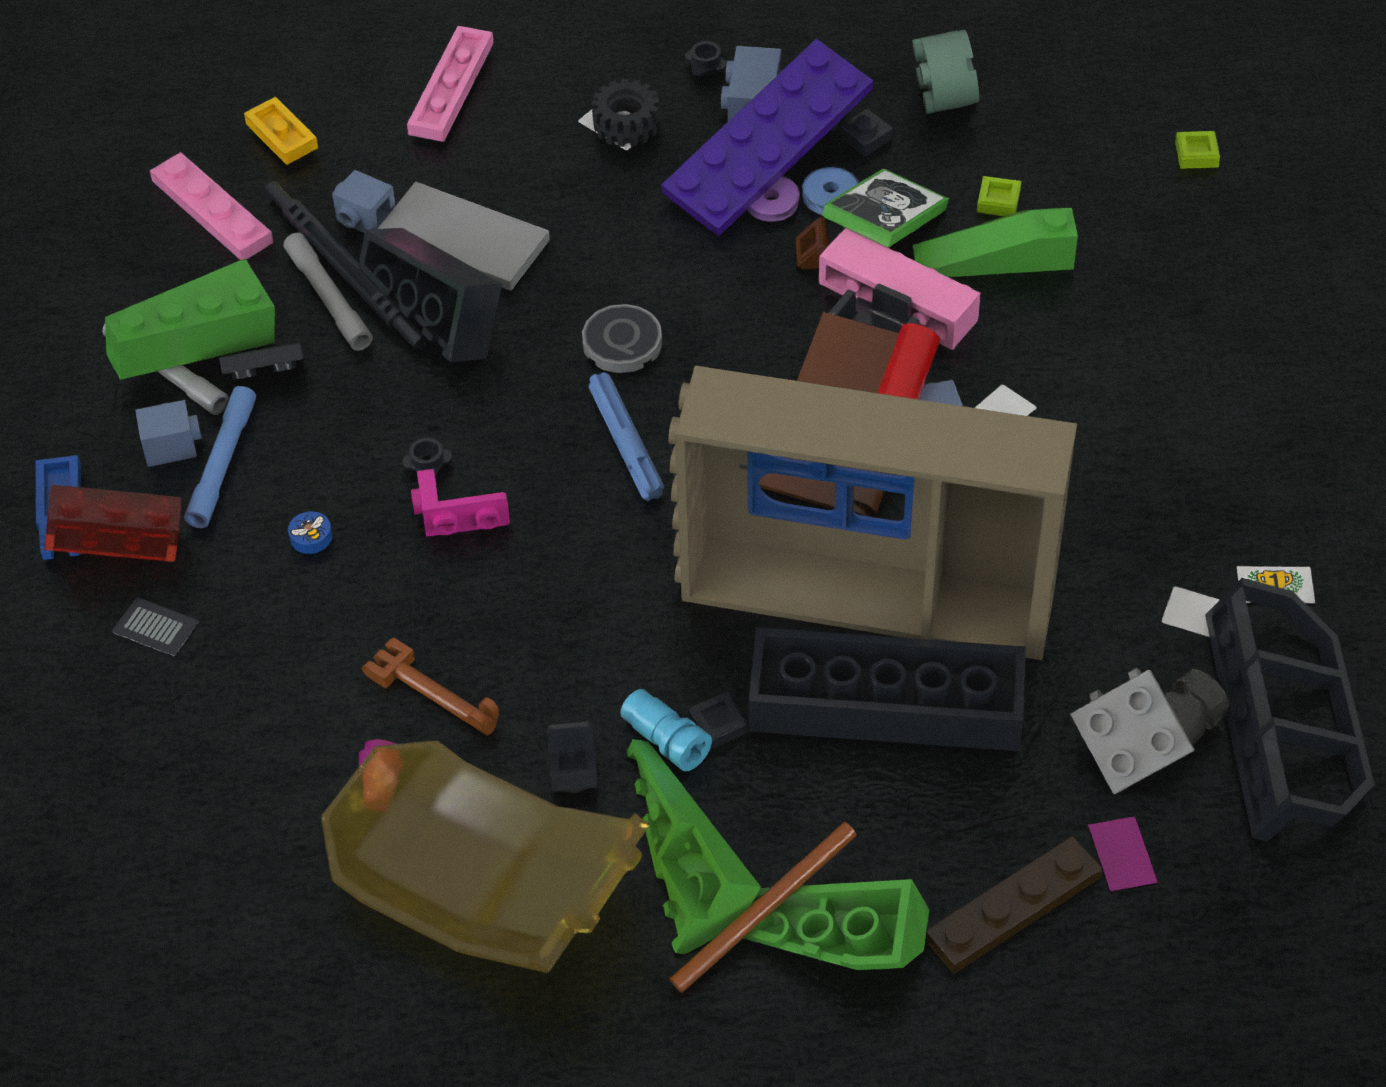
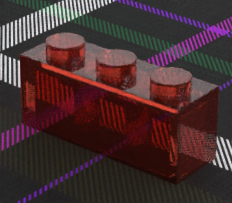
[44,485,181,562]

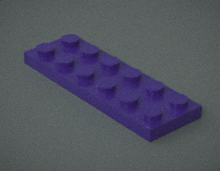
[661,38,873,237]

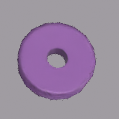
[747,176,800,222]

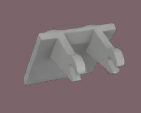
[1070,668,1195,794]

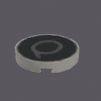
[582,304,662,373]

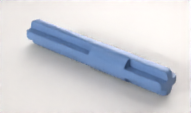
[589,372,664,501]

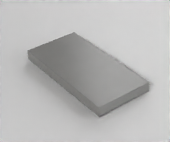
[377,182,550,291]

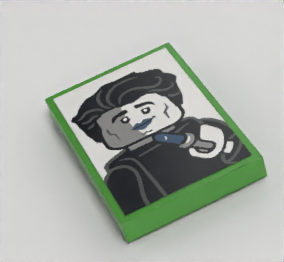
[822,168,949,247]

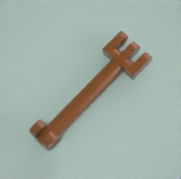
[362,638,499,735]

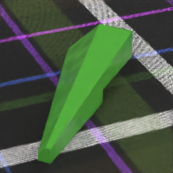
[627,739,761,954]

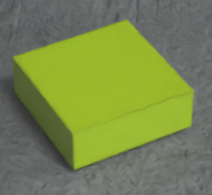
[1175,131,1220,169]
[977,176,1021,216]

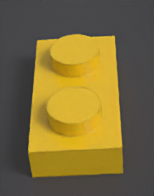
[244,97,318,165]

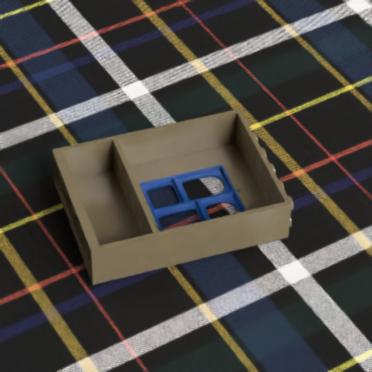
[669,366,1077,660]

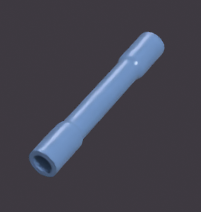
[184,386,256,528]

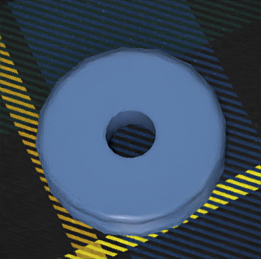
[802,167,859,215]

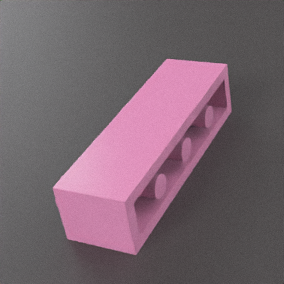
[819,228,980,350]

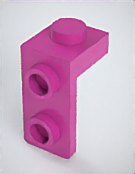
[411,469,510,537]

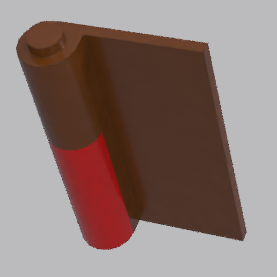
[759,312,940,518]

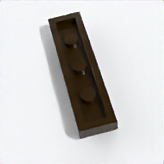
[925,836,1102,974]

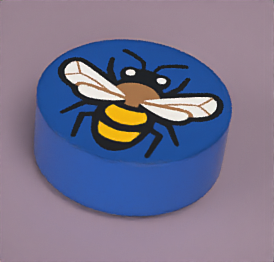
[288,511,332,554]

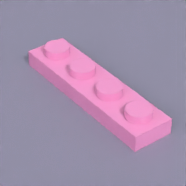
[407,26,493,142]
[150,152,274,260]

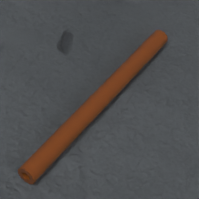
[670,822,857,993]

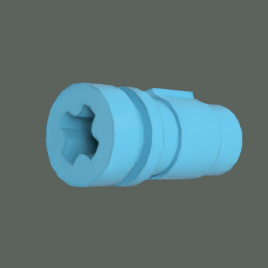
[621,689,712,771]

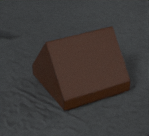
[795,217,831,269]

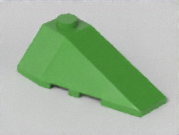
[912,208,1078,277]
[743,879,929,970]

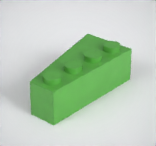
[105,259,275,380]

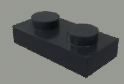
[219,341,303,380]

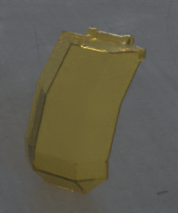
[321,740,650,973]

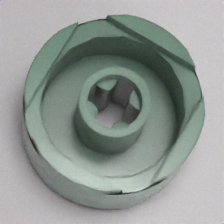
[912,30,979,114]

